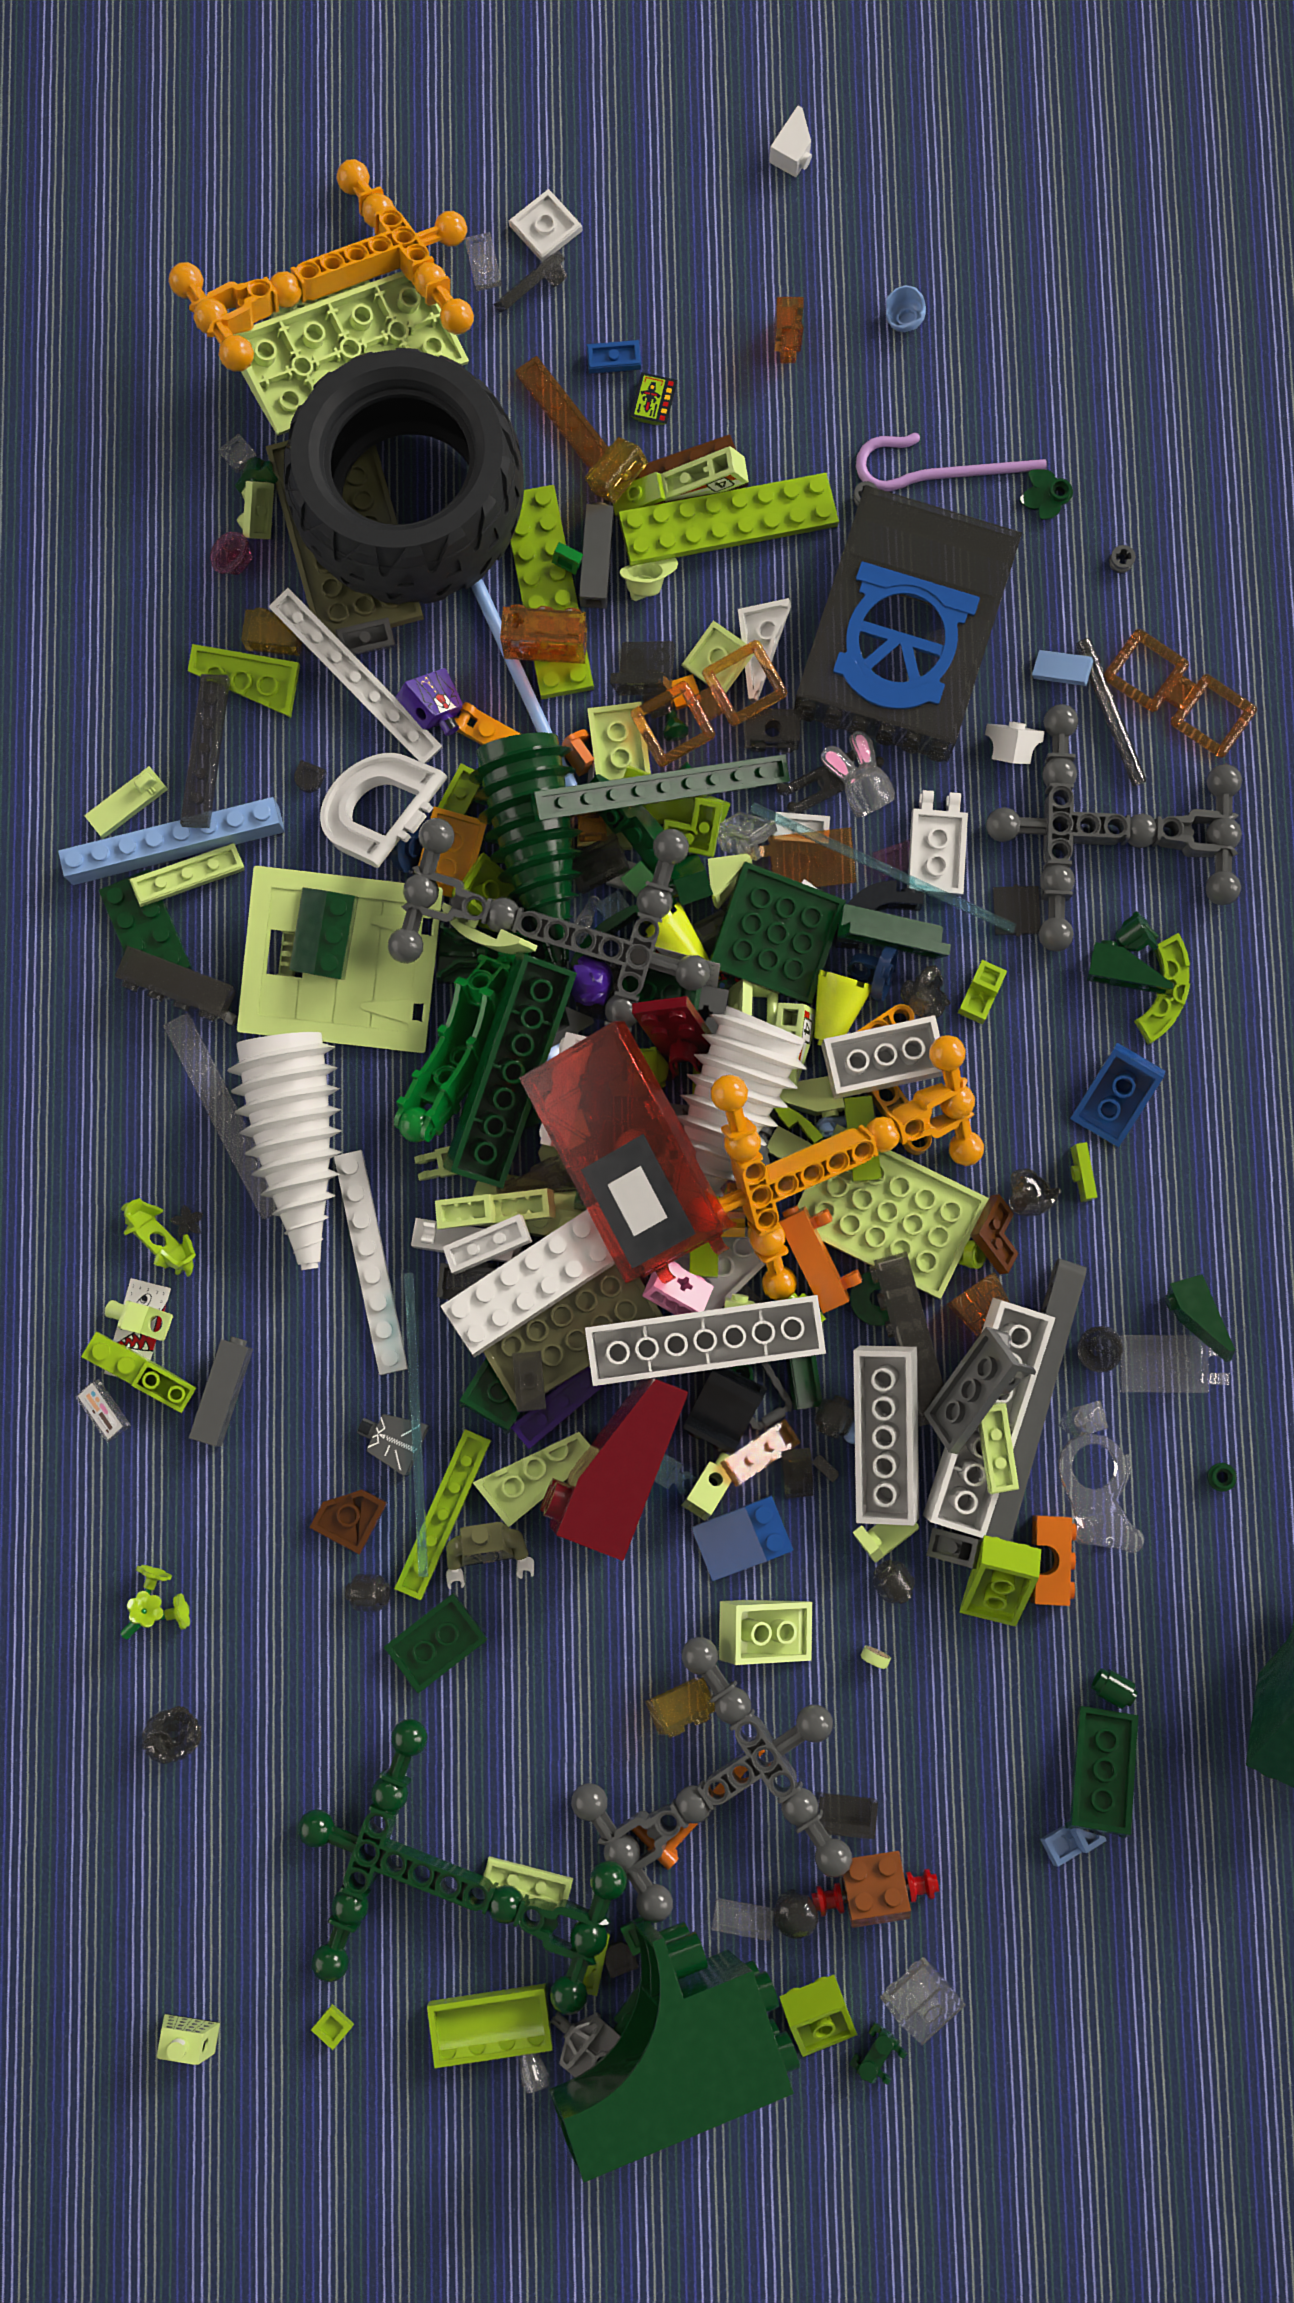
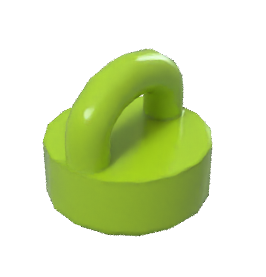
[958,1240,986,1269]

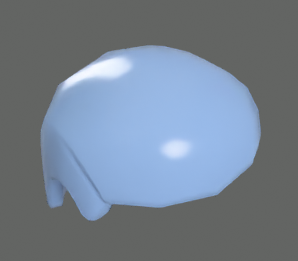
[886,285,926,332]

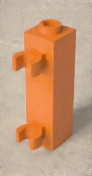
[779,1205,863,1314]

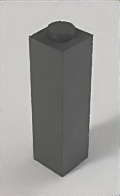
[579,502,614,609]
[189,1336,253,1446]

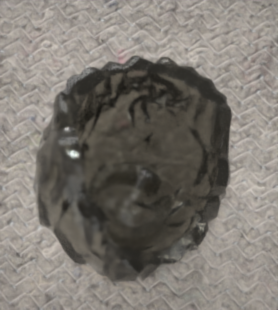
[142,1706,202,1764]

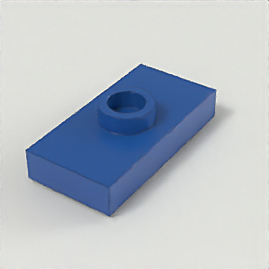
[586,340,642,374]

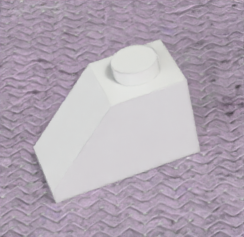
[769,106,812,177]

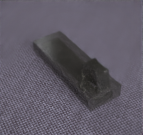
[493,250,568,313]

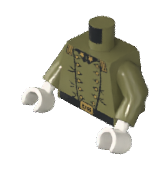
[446,1522,534,1589]

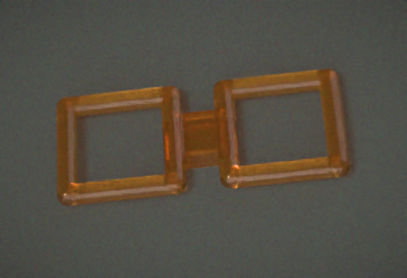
[1103,629,1257,758]
[631,640,788,767]

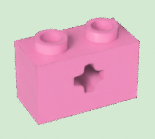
[642,1258,714,1315]

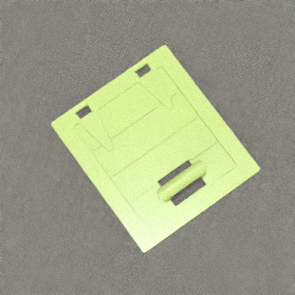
[237,866,443,1053]

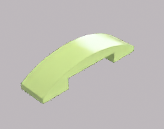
[441,902,537,954]

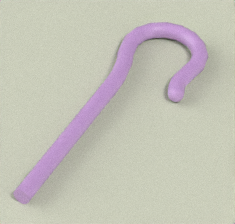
[856,433,1047,492]

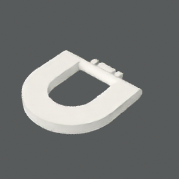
[320,753,448,868]

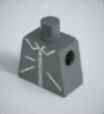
[357,1414,430,1476]

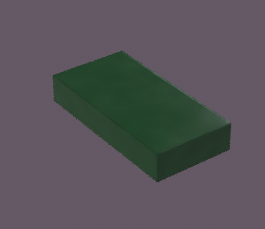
[786,1355,823,1410]

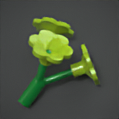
[121,1565,190,1639]

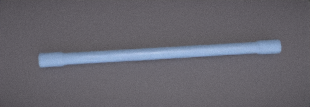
[471,579,578,786]

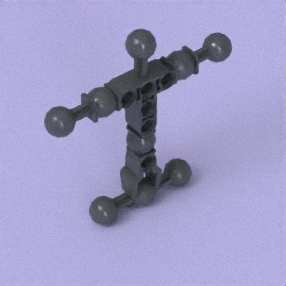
[986,704,1242,952]
[571,1637,852,1923]

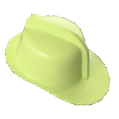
[620,558,678,601]

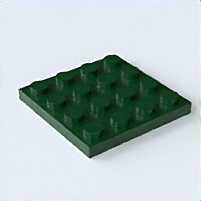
[709,861,846,1005]

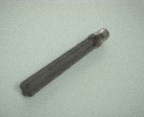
[1075,638,1146,787]

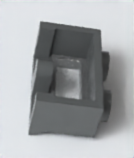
[437,1262,496,1300]

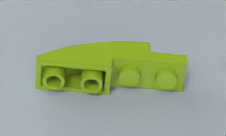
[81,1331,196,1413]

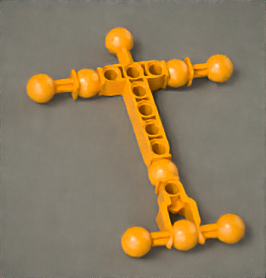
[168,159,474,372]
[685,1035,984,1301]

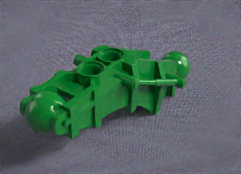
[394,932,532,1143]

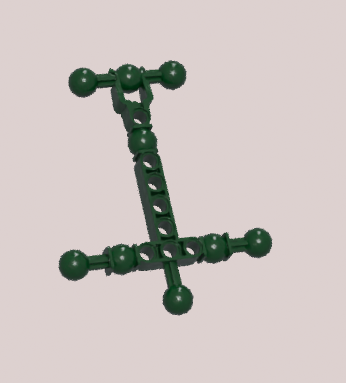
[298,1719,627,2015]

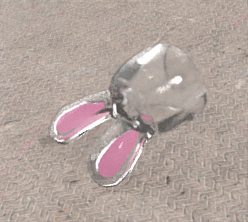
[821,731,895,818]

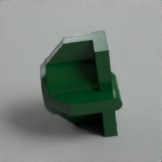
[235,457,278,496]
[1116,911,1159,952]

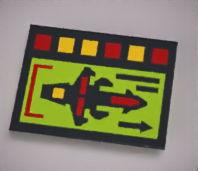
[630,372,678,426]

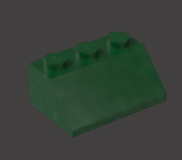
[289,887,359,980]

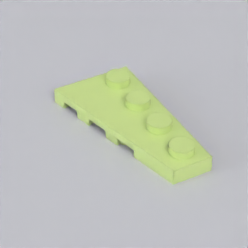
[473,1432,590,1527]

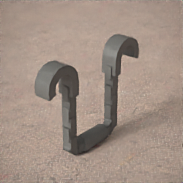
[750,1362,793,1430]

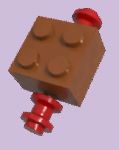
[811,1851,939,1928]

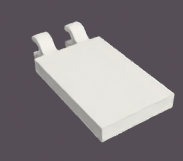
[907,790,968,896]

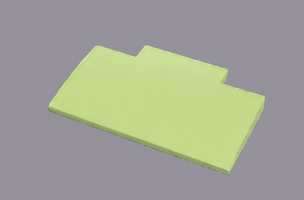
[233,271,469,436]

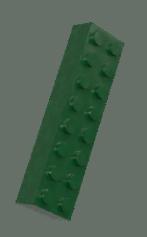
[443,952,577,1189]

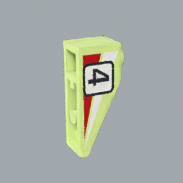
[661,446,749,501]
[776,1003,816,1087]

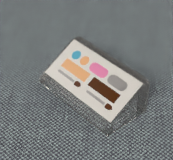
[75,1380,131,1443]

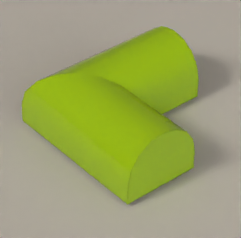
[663,796,724,858]

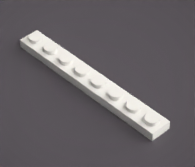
[269,588,443,764]
[334,1150,408,1375]

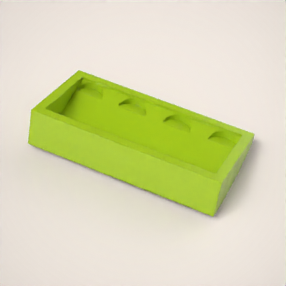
[427,1983,553,2068]

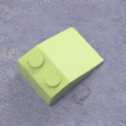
[719,1600,812,1665]

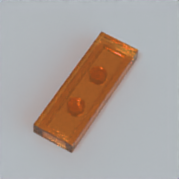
[720,1419,801,1487]

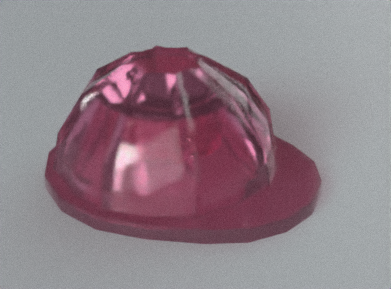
[210,532,252,575]

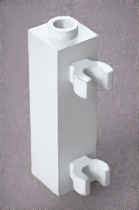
[411,1218,521,1263]

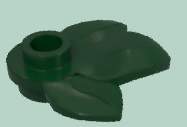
[1019,469,1073,520]

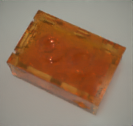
[500,604,588,664]

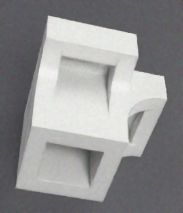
[985,722,1045,764]

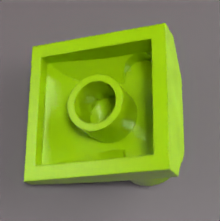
[452,853,515,931]

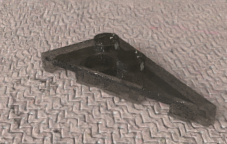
[496,1136,596,1194]

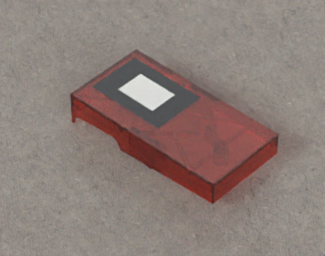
[519,1021,737,1284]

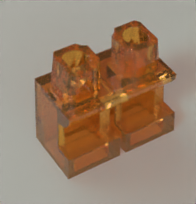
[774,297,804,363]

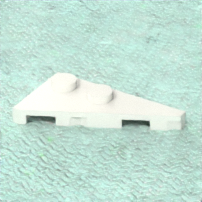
[738,598,791,702]

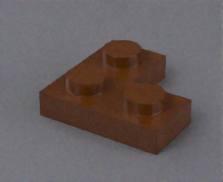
[970,1194,1019,1274]

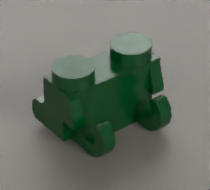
[849,2022,908,2085]

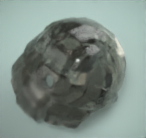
[900,965,951,1019]
[1009,1168,1062,1217]

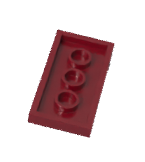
[632,996,712,1081]

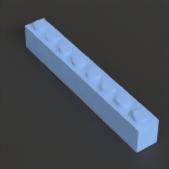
[58,797,285,885]

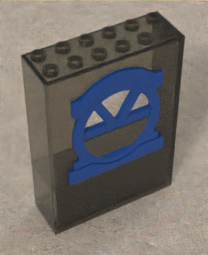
[793,485,1022,762]

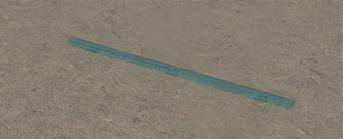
[750,803,1017,933]
[404,1273,428,1577]

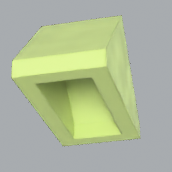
[708,853,752,909]

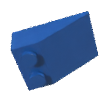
[1070,1043,1165,1147]
[691,1495,793,1581]

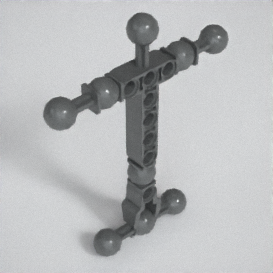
[388,818,710,1082]

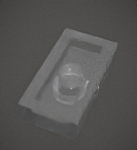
[465,232,502,291]
[711,1898,774,1941]

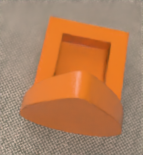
[561,729,594,777]

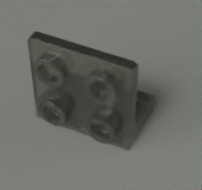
[610,641,675,695]

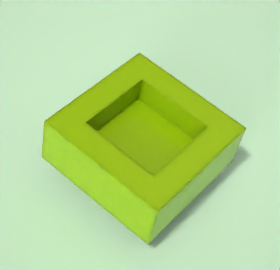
[311,2004,354,2050]

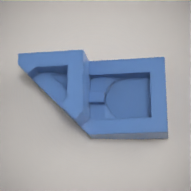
[1040,1825,1107,1867]

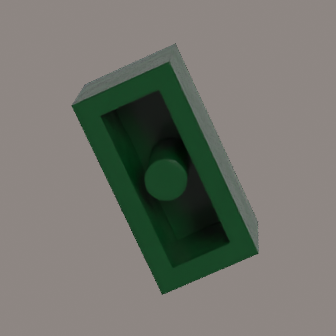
[668,853,713,905]

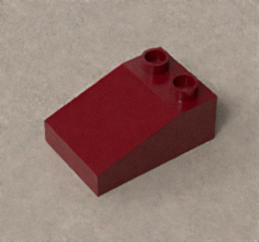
[540,1378,688,1561]

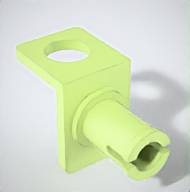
[105,1300,173,1341]

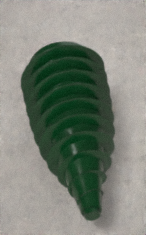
[469,732,584,968]

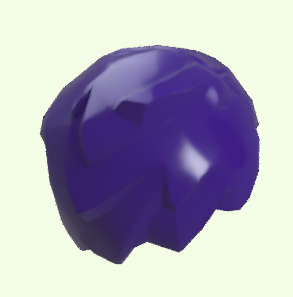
[570,955,613,1006]

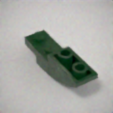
[590,774,664,874]

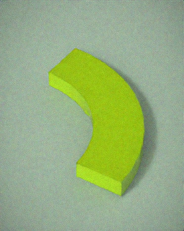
[1134,933,1190,1045]

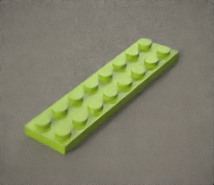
[618,473,839,566]
[511,485,594,700]

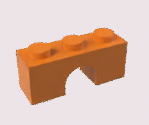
[1030,1515,1077,1606]

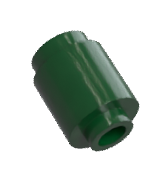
[1091,1668,1137,1709]

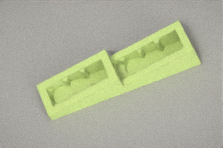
[435,1188,556,1229]

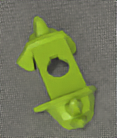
[121,1198,196,1277]

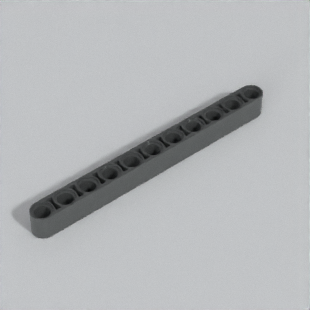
[977,1258,1087,1542]

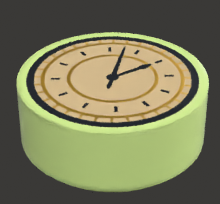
[861,1645,891,1669]

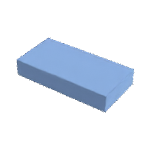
[1032,650,1093,686]

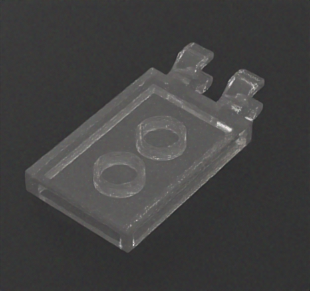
[1120,1335,1229,1393]

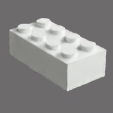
[821,1015,943,1099]

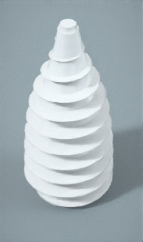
[669,1006,807,1212]
[227,1032,342,1270]

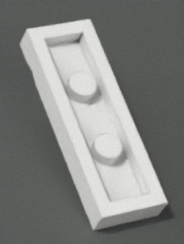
[443,1214,532,1275]

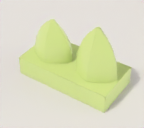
[237,481,274,539]

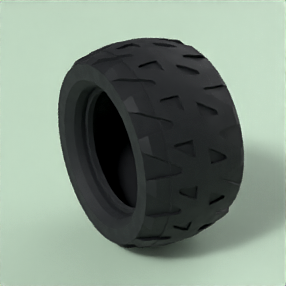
[284,348,524,605]

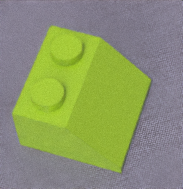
[779,1975,857,2057]

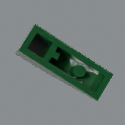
[1087,940,1174,996]
[1165,1274,1235,1362]

